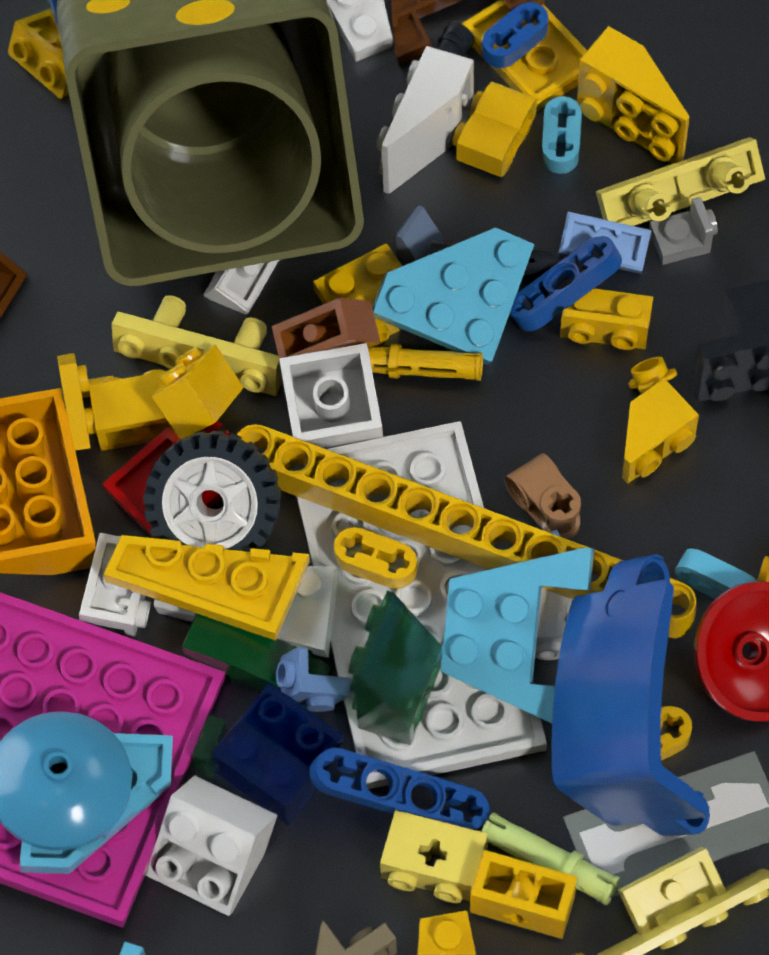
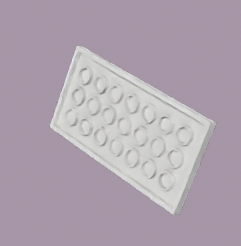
[290,421,547,789]

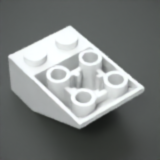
[377,46,474,194]

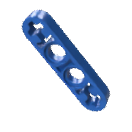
[310,748,490,830]

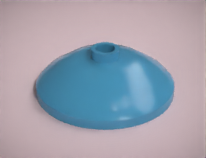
[0,712,132,850]

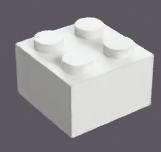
[279,343,383,449]

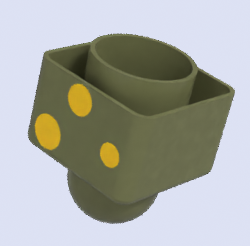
[56,0,364,286]

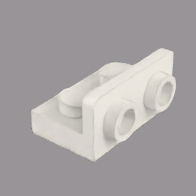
[79,533,150,640]

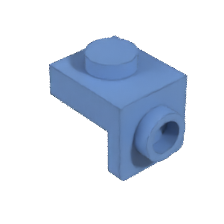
[276,647,351,712]

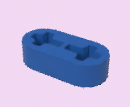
[482,2,548,68]

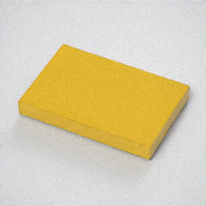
[462,0,587,112]

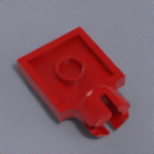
[102,421,231,539]

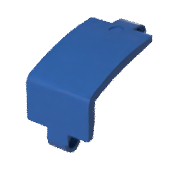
[552,555,710,837]

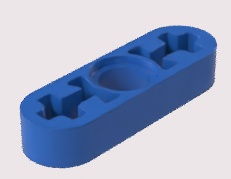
[510,236,622,331]

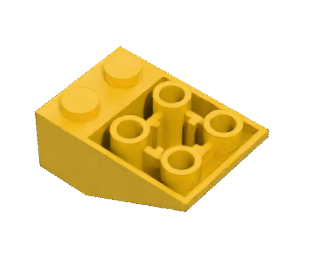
[577,26,690,164]

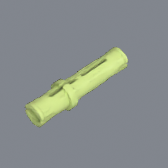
[482,812,620,905]

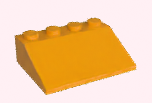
[0,388,96,575]

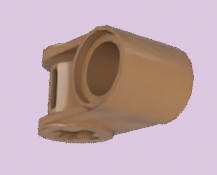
[504,453,581,540]

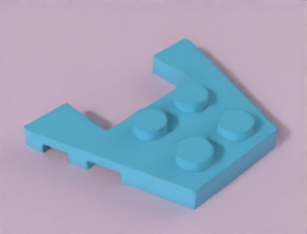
[440,548,594,723]

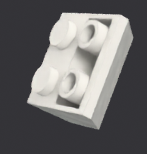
[146,775,278,916]

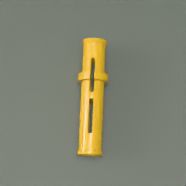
[368,344,483,381]

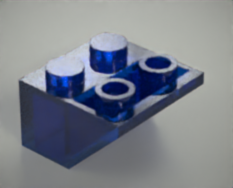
[211,683,344,826]

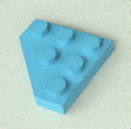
[372,228,534,365]
[20,733,173,874]

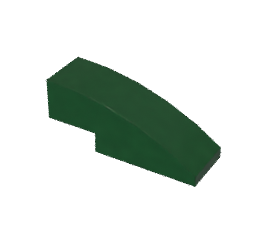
[182,614,333,707]

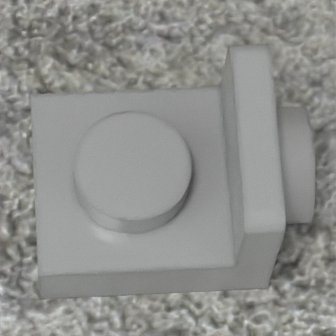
[649,197,718,265]

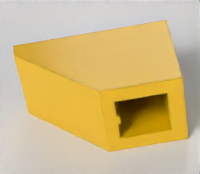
[622,378,699,484]

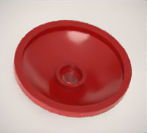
[694,582,769,722]

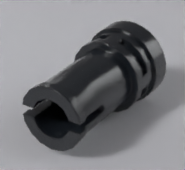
[435,22,475,57]

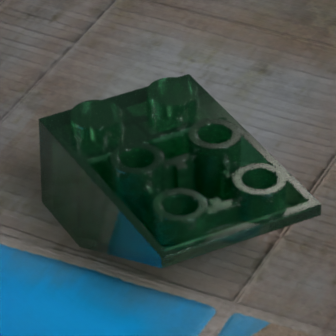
[348,590,442,746]

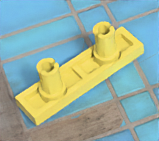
[596,137,765,226]
[111,295,282,396]

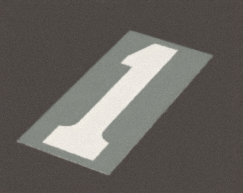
[563,751,769,902]

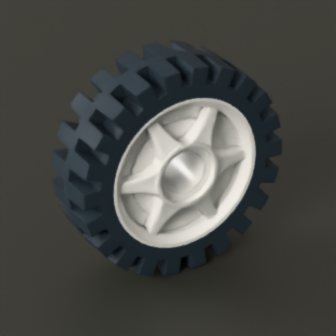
[143,431,281,552]

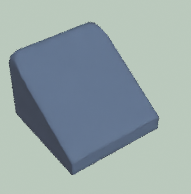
[395,205,443,264]

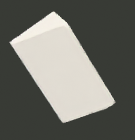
[204,260,279,315]

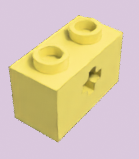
[380,810,488,903]

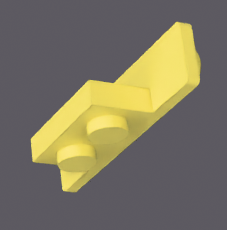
[597,847,769,955]

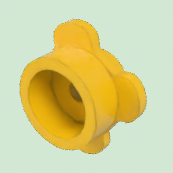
[628,357,677,393]

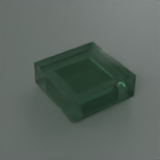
[192,715,229,778]

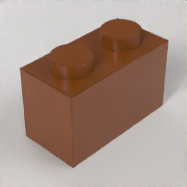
[272,298,381,358]

